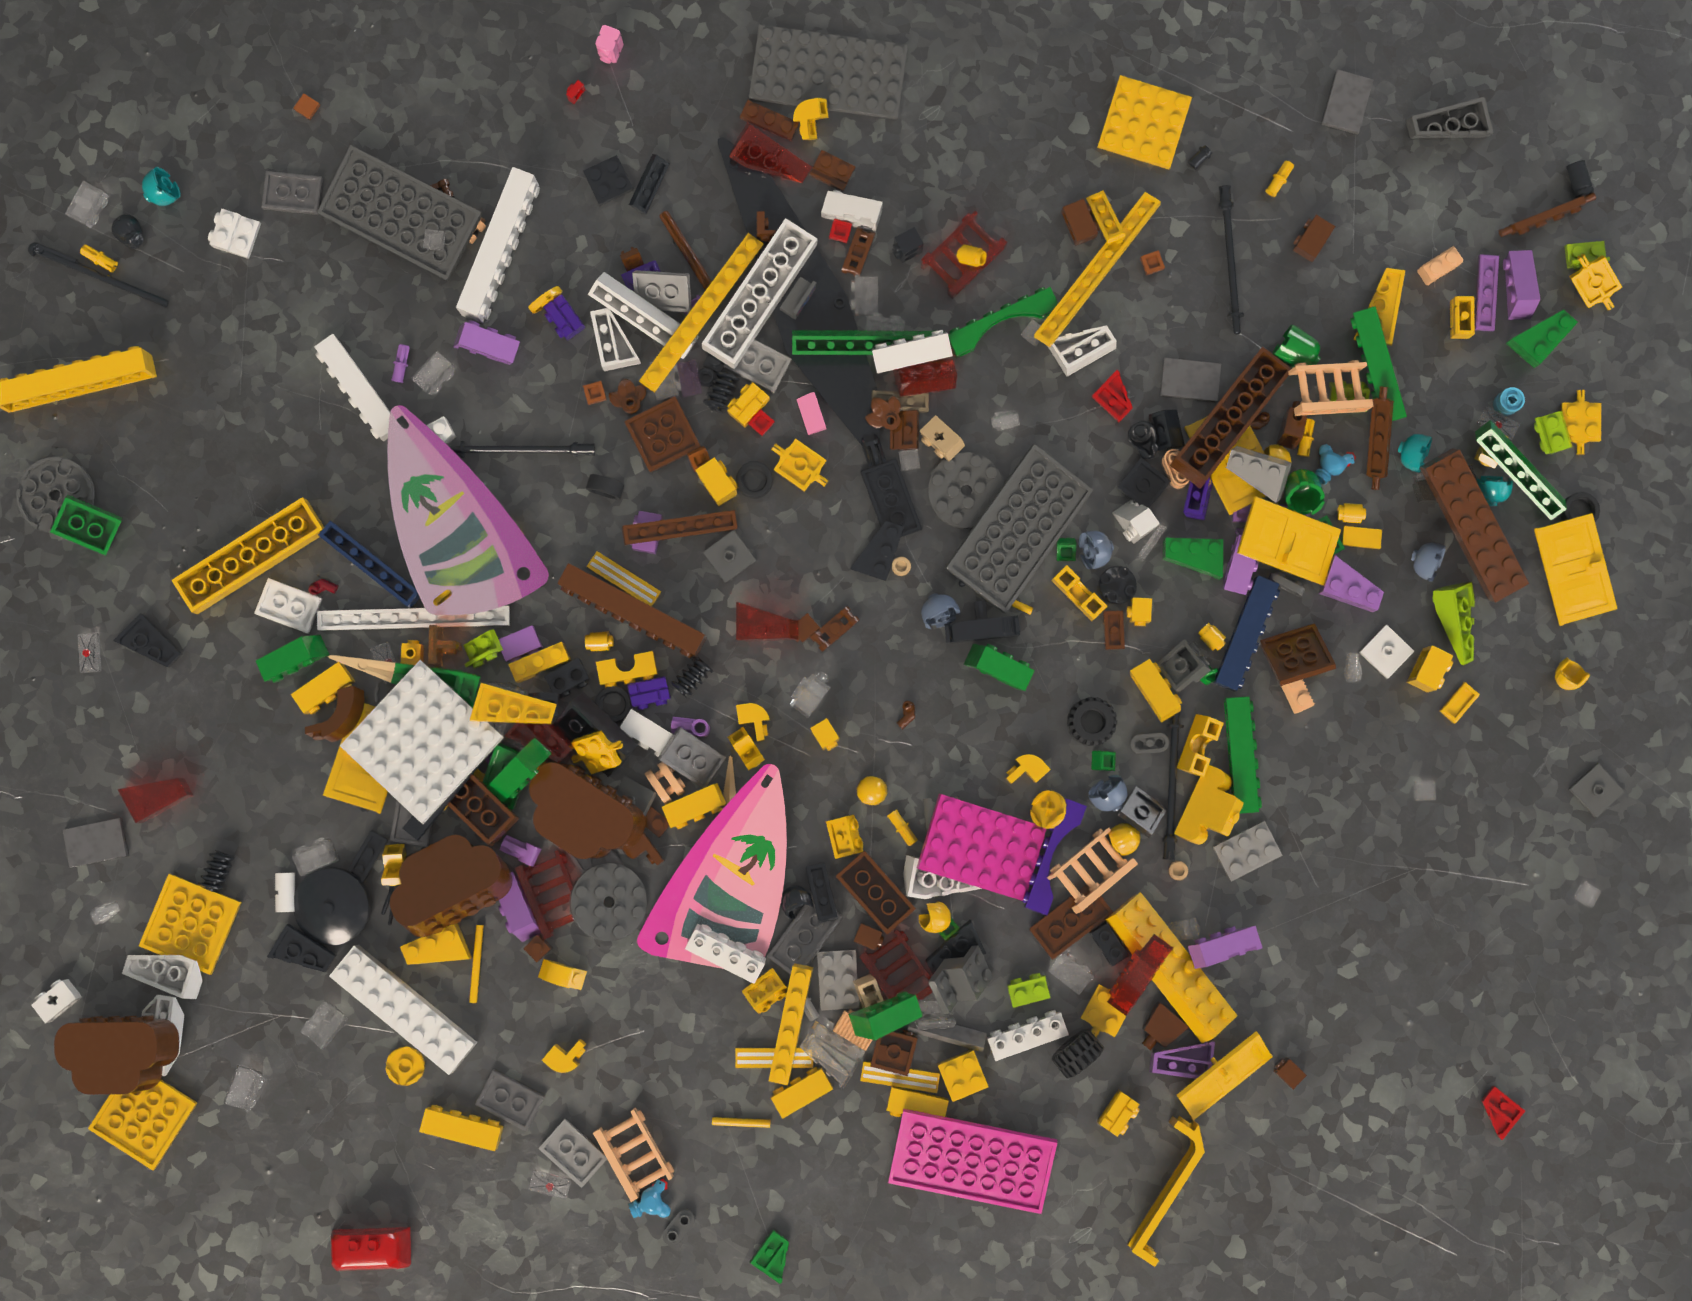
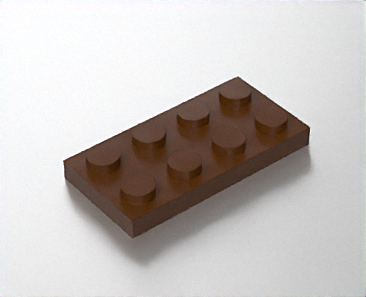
[1029,884,1113,960]

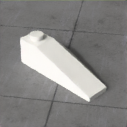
[903,855,982,899]
[122,955,203,999]

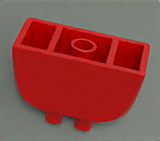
[330,1227,411,1271]

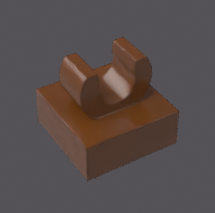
[620,247,644,272]

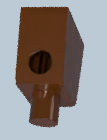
[1276,401,1307,450]
[1142,1002,1189,1051]

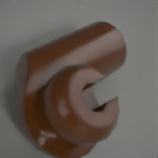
[1250,412,1270,430]
[896,701,915,730]

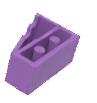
[1503,250,1541,320]
[453,320,520,365]
[1222,528,1259,595]
[1319,555,1384,612]
[498,872,543,942]
[1188,926,1262,969]
[1149,1041,1215,1079]

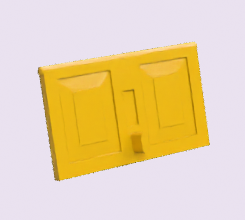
[1184,416,1267,515]
[1237,496,1341,585]
[1534,513,1618,626]
[323,703,388,814]
[1177,1031,1273,1120]

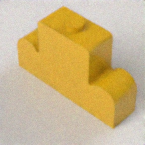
[1174,765,1244,845]

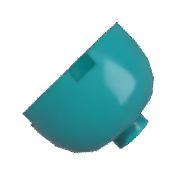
[142,167,181,206]
[1398,434,1432,473]
[1475,476,1513,506]

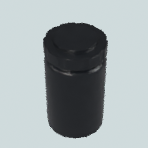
[1566,160,1594,198]

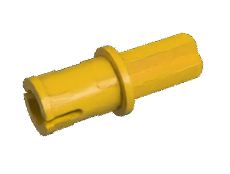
[1265,161,1294,197]
[80,244,118,273]
[1297,418,1315,457]
[887,809,917,846]

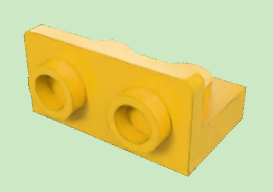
[826,815,863,859]
[742,968,788,1014]

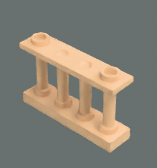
[1288,360,1374,416]
[1047,828,1138,914]
[593,1107,674,1202]

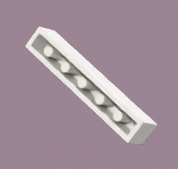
[588,272,699,359]
[314,334,390,441]

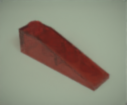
[729,123,812,183]

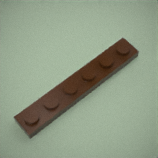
[622,510,738,545]

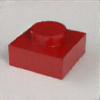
[566,80,586,104]
[829,219,852,243]
[748,409,775,437]

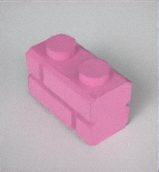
[595,25,624,64]

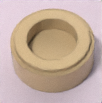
[892,557,911,576]
[1168,861,1188,880]

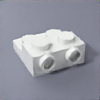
[208,209,261,259]

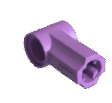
[671,717,711,738]
[500,835,542,867]

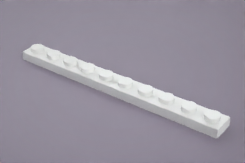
[317,606,510,631]

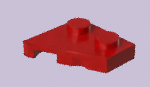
[1092,370,1133,422]
[1481,1086,1525,1140]

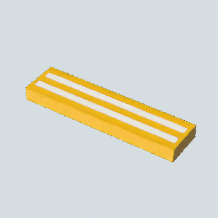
[587,551,661,607]
[735,1048,813,1068]
[860,1061,940,1093]

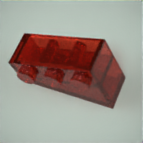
[893,359,957,397]
[736,602,798,642]
[504,723,574,763]
[118,778,193,823]

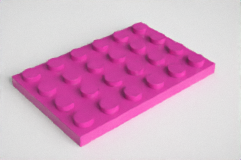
[917,794,1046,901]

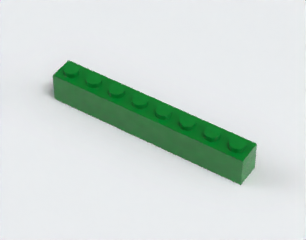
[792,330,945,355]

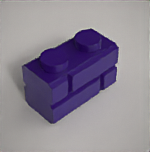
[544,294,586,340]
[1183,478,1213,520]
[628,676,671,710]

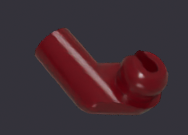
[308,579,339,595]

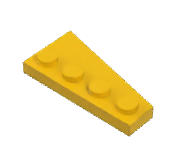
[470,683,557,724]

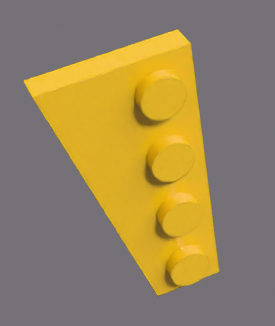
[1354,268,1405,346]

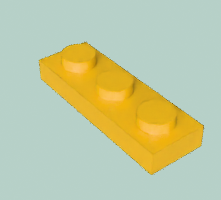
[1086,190,1125,244]

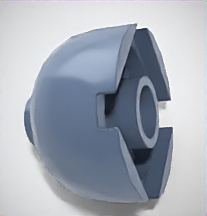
[1078,531,1114,569]
[1411,542,1446,582]
[921,593,961,629]
[1088,775,1128,811]

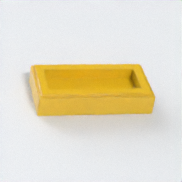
[1342,526,1382,549]
[1440,682,1480,724]

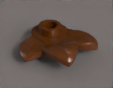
[609,378,646,414]
[865,396,901,430]

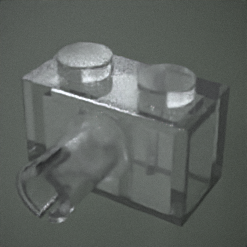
[790,672,830,718]

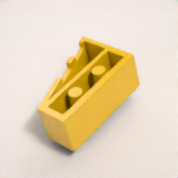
[400,924,472,965]

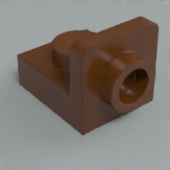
[757,211,776,242]

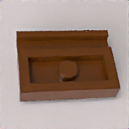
[809,150,855,192]
[890,410,919,450]

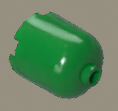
[1272,324,1321,368]
[1284,469,1325,515]

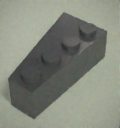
[1405,97,1494,139]

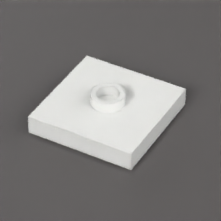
[1359,625,1414,679]

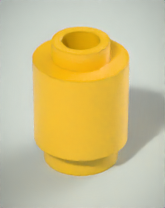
[957,244,987,267]
[1337,503,1366,523]
[1198,623,1226,651]
[585,631,614,652]

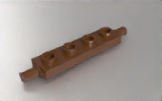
[1498,192,1596,237]
[1366,386,1394,490]

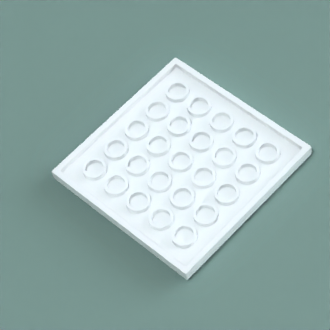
[340,660,504,824]

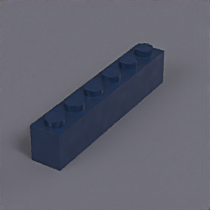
[318,521,420,608]
[1213,576,1280,692]

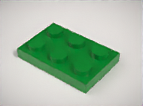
[482,743,521,810]

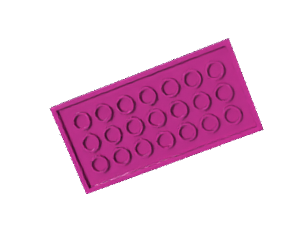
[888,1109,1057,1214]

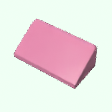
[796,392,826,435]

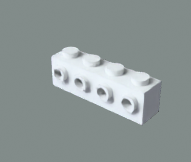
[872,330,953,373]
[685,924,766,984]
[987,1010,1069,1061]

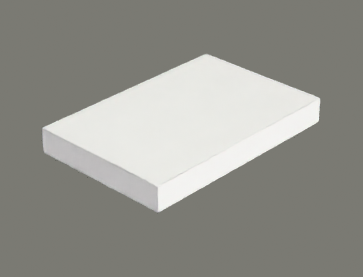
[254,578,323,634]

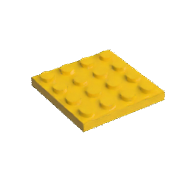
[1097,75,1192,170]
[139,874,242,975]
[88,1080,197,1170]

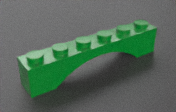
[948,287,1058,359]

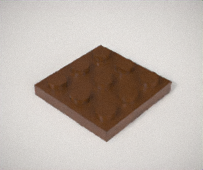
[624,396,701,473]
[1260,623,1336,686]

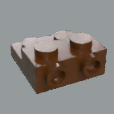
[870,1030,918,1076]

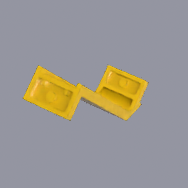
[1127,1116,1205,1267]

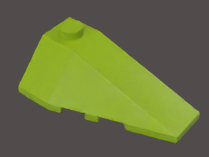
[1432,582,1475,665]

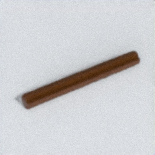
[659,211,712,291]

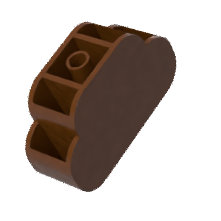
[529,762,646,859]
[390,835,512,937]
[54,1015,179,1095]

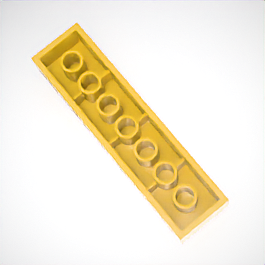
[0,346,157,413]
[172,497,324,614]
[1105,892,1238,1043]

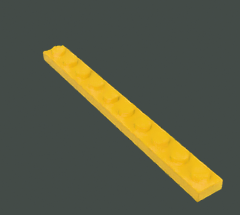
[1034,192,1161,347]
[639,233,764,393]

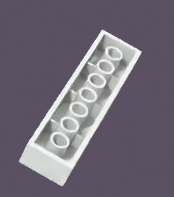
[456,167,540,324]
[702,218,817,369]
[329,945,477,1075]

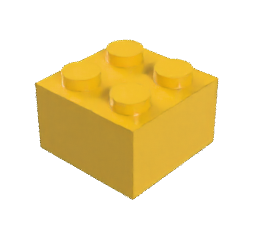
[695,457,738,507]
[1407,645,1453,692]
[937,1049,988,1102]

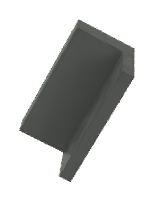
[780,277,817,320]

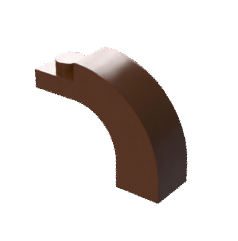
[305,686,364,743]

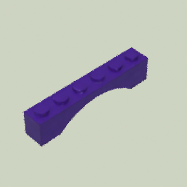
[1022,798,1087,915]

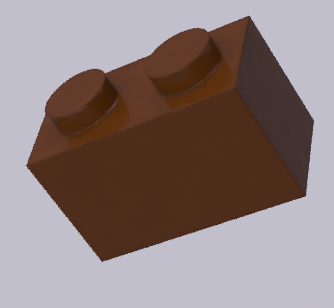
[1061,199,1099,246]
[1293,215,1336,262]

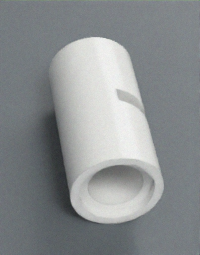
[275,873,295,912]

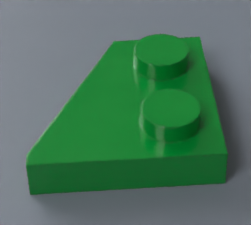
[750,1229,789,1284]

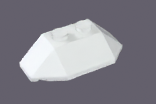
[141,995,184,1076]

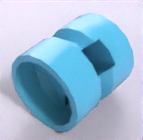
[1493,387,1525,416]

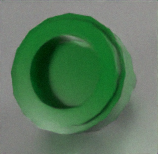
[1200,665,1218,685]

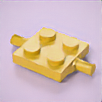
[1569,254,1622,310]
[1561,390,1601,455]
[771,438,829,492]
[571,730,623,774]
[1080,980,1133,1038]

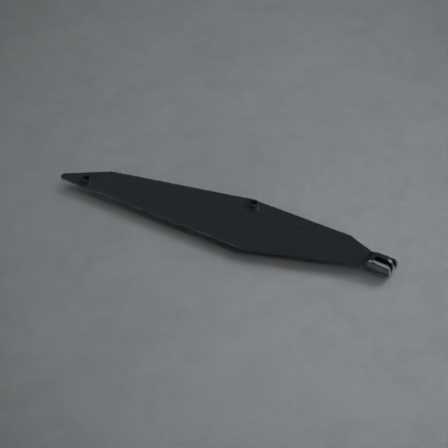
[718,137,887,467]

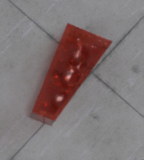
[1107,934,1173,1016]

